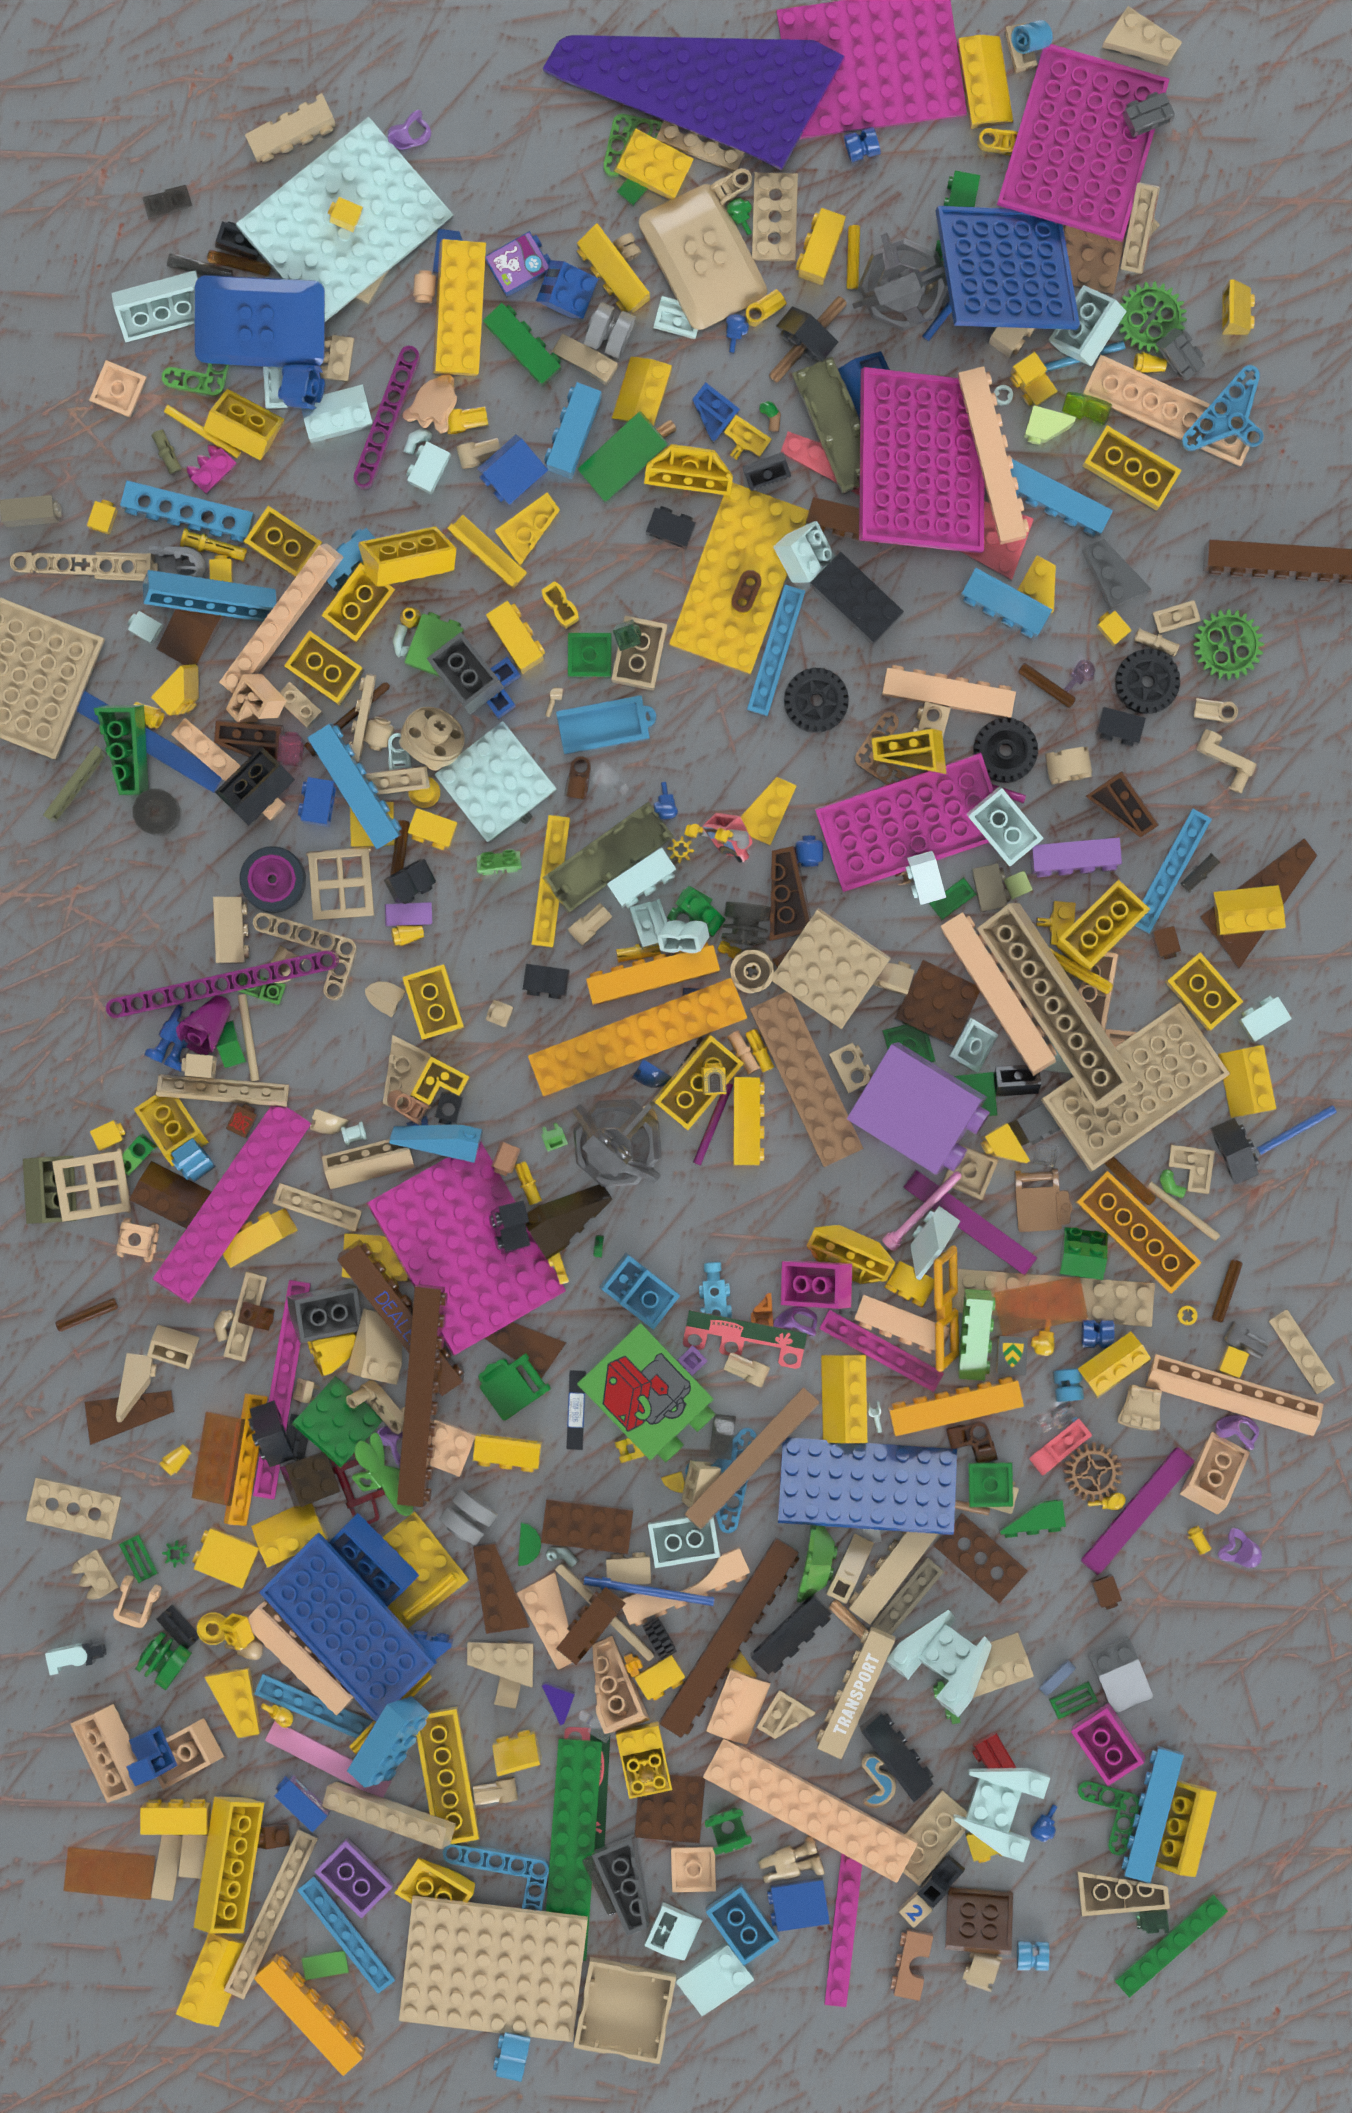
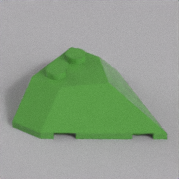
[796,1525,838,1603]

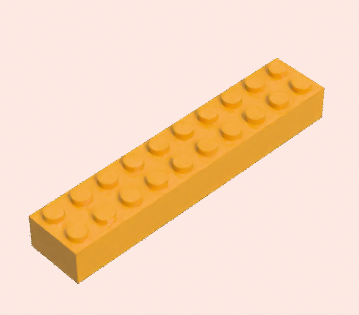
[528,978,747,1097]

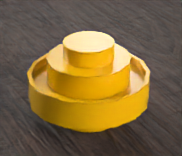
[408,777,440,808]
[197,1612,225,1645]

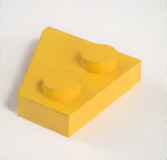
[1017,555,1056,614]

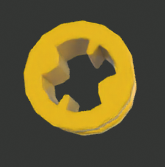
[1177,1305,1198,1325]

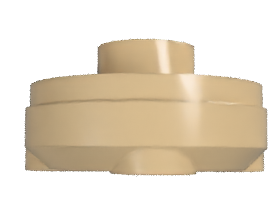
[399,707,465,770]

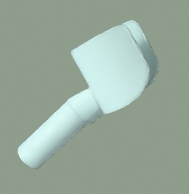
[868,1401,882,1433]

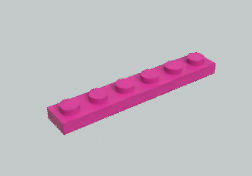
[819,1310,944,1392]

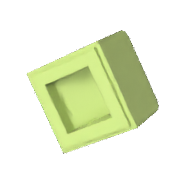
[1004,871,1033,899]

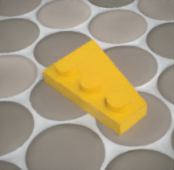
[494,492,560,566]
[740,777,797,846]

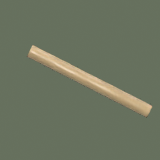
[237,994,259,1082]
[1146,1181,1220,1241]

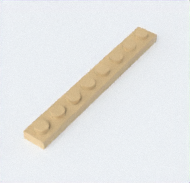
[224,1829,318,2000]

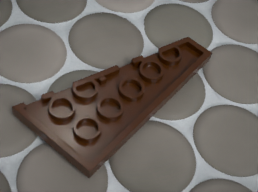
[1200,838,1318,969]

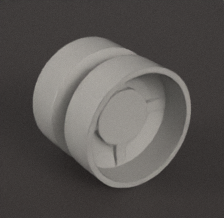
[584,302,636,359]
[439,1488,498,1546]

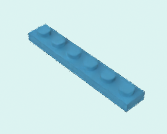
[747,585,805,716]
[1135,809,1212,934]
[254,1673,373,1739]
[297,1876,396,1994]

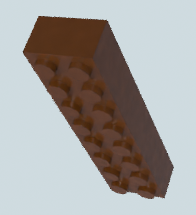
[1203,539,1352,584]

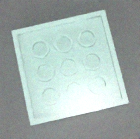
[434,721,557,843]

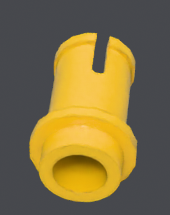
[1187,1526,1212,1555]

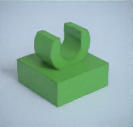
[541,1123,568,1152]

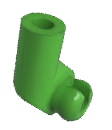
[1160,1169,1186,1198]

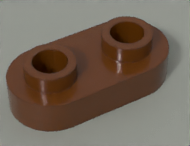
[731,570,761,613]

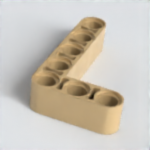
[253,913,357,1000]

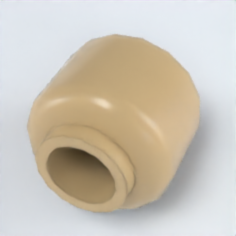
[364,717,394,751]

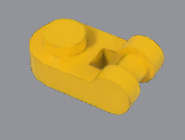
[614,1438,645,1463]

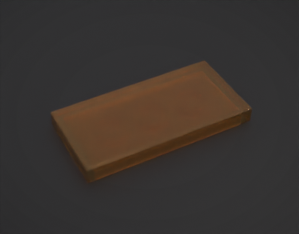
[994,1276,1088,1336]
[192,1412,246,1506]
[63,1846,156,1900]

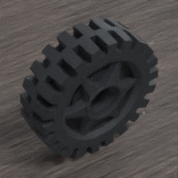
[1115,649,1181,714]
[784,667,849,733]
[973,717,1038,783]

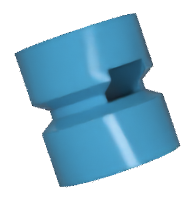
[1011,20,1053,54]
[1053,1368,1084,1402]
[1017,1941,1049,1971]

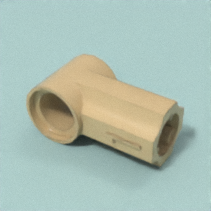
[456,438,500,469]
[1194,698,1238,724]
[568,903,612,946]
[723,1353,770,1388]
[473,1777,518,1805]

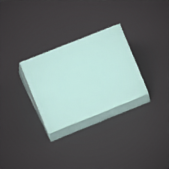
[948,1018,998,1073]

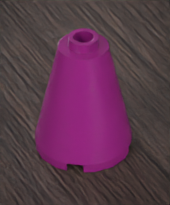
[176,996,231,1055]

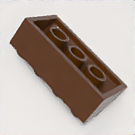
[129,1161,212,1229]

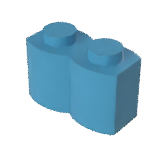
[171,1138,216,1182]
[493,2032,531,2082]

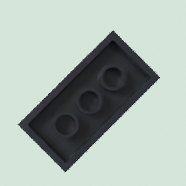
[810,551,904,645]

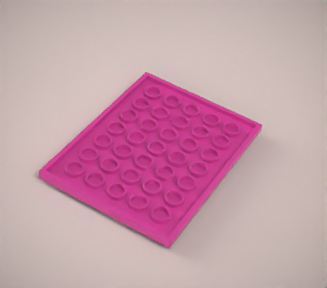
[776,0,967,139]
[997,44,1170,242]
[859,367,984,553]
[366,1142,566,1356]

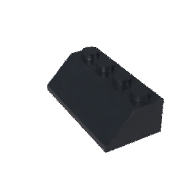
[750,1594,832,1675]
[859,1711,934,1802]

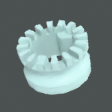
[994,385,1013,406]

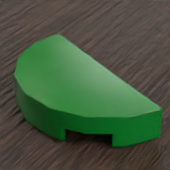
[518,1522,541,1566]

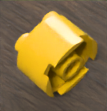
[884,1261,934,1308]

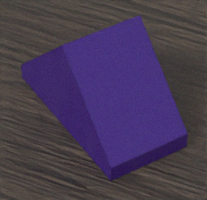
[542,1682,575,1726]

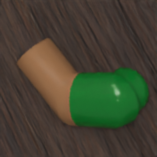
[759,401,781,432]

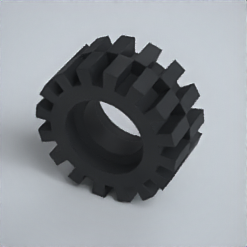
[643,1617,677,1660]

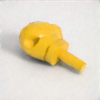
[1031,1319,1055,1356]
[1087,1492,1126,1511]
[261,1703,293,1728]

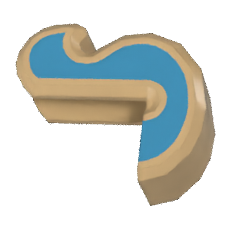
[861,1752,896,1808]

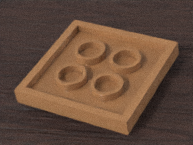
[1063,225,1126,295]

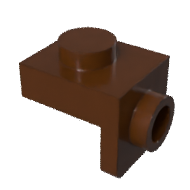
[238,1302,275,1331]
[257,1823,290,1850]

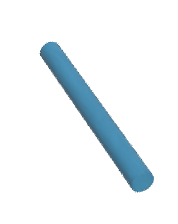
[1044,341,1126,372]

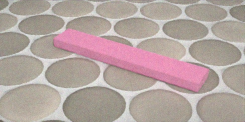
[265,1721,392,1798]

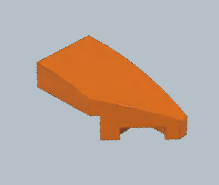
[751,1293,773,1326]

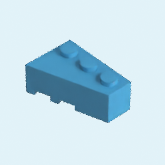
[326,528,376,593]

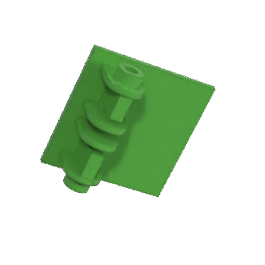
[477,849,522,875]

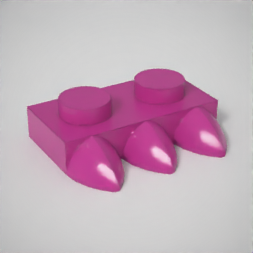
[187,445,237,495]

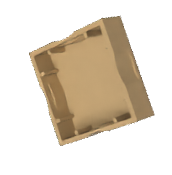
[573,1957,676,2064]

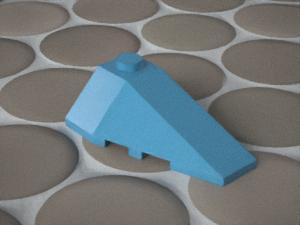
[389,1125,483,1163]

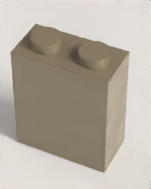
[0,495,62,527]

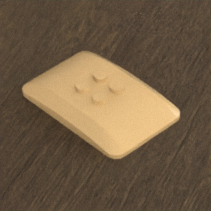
[638,184,767,330]

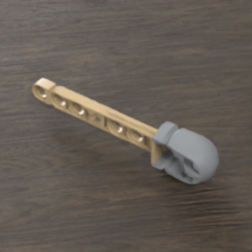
[10,546,206,581]

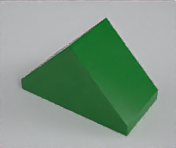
[216,1020,246,1068]

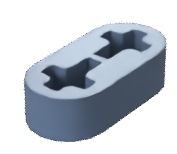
[1039,1660,1076,1696]

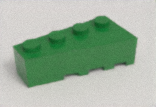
[94,705,149,795]

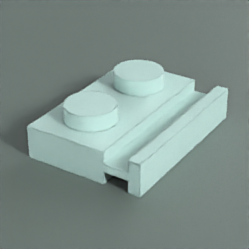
[653,296,698,339]
[629,899,667,950]

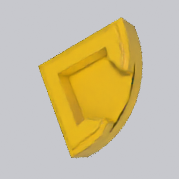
[661,1471,685,1493]

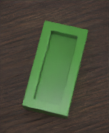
[302,1950,349,1980]

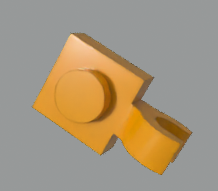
[624,1652,643,1677]

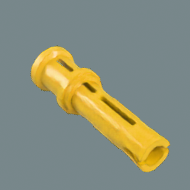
[180,528,247,562]

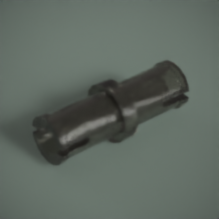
[1180,853,1221,893]

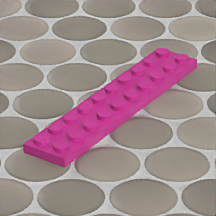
[152,1106,312,1304]

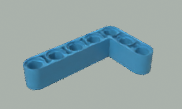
[443,1843,549,1911]

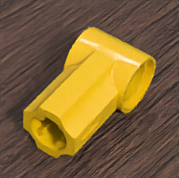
[744,289,787,327]
[447,406,489,435]

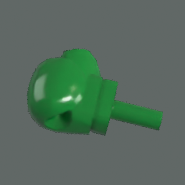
[726,197,752,235]

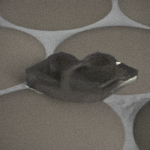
[142,185,192,220]
[709,1414,736,1460]

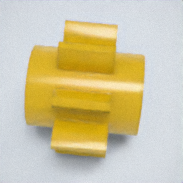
[667,836,694,864]

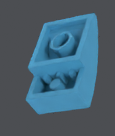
[599,1253,680,1330]

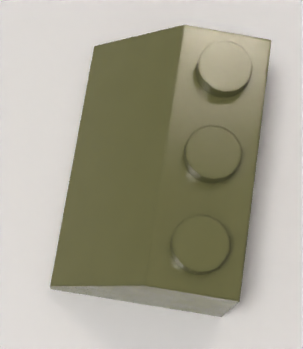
[23,1156,77,1224]

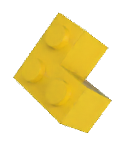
[1010,352,1058,407]
[410,1056,470,1105]

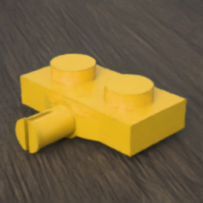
[724,415,772,460]
[1036,901,1076,945]

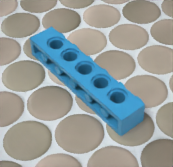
[120,480,255,542]

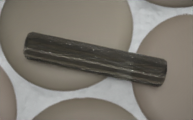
[582,1856,616,1915]

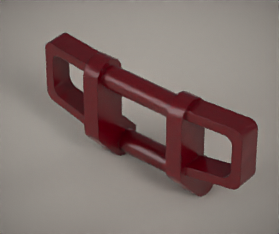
[329,1452,386,1524]

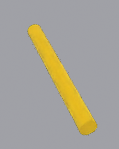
[164,405,242,458]

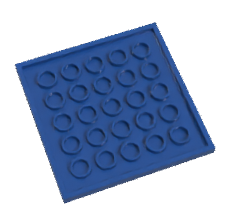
[935,206,1080,330]

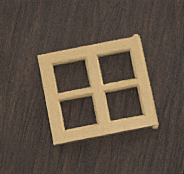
[306,846,374,920]
[52,1149,131,1222]

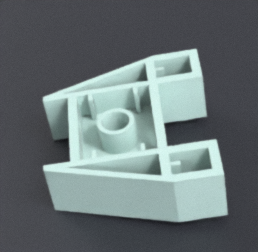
[886,1610,992,1717]
[953,1768,1050,1862]

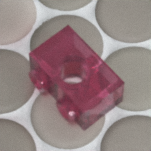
[277,732,305,767]

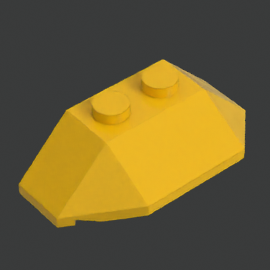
[644,444,733,496]
[807,1225,895,1284]

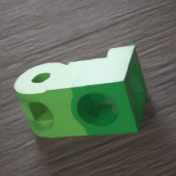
[122,1134,158,1176]

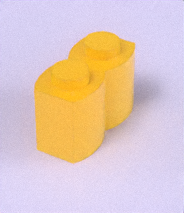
[542,581,579,629]

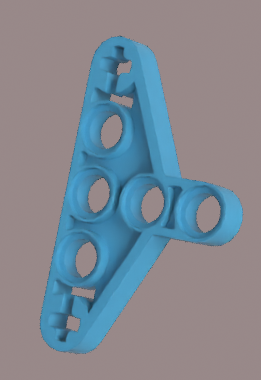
[1181,365,1264,451]
[685,1428,757,1533]

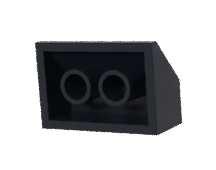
[215,746,295,826]

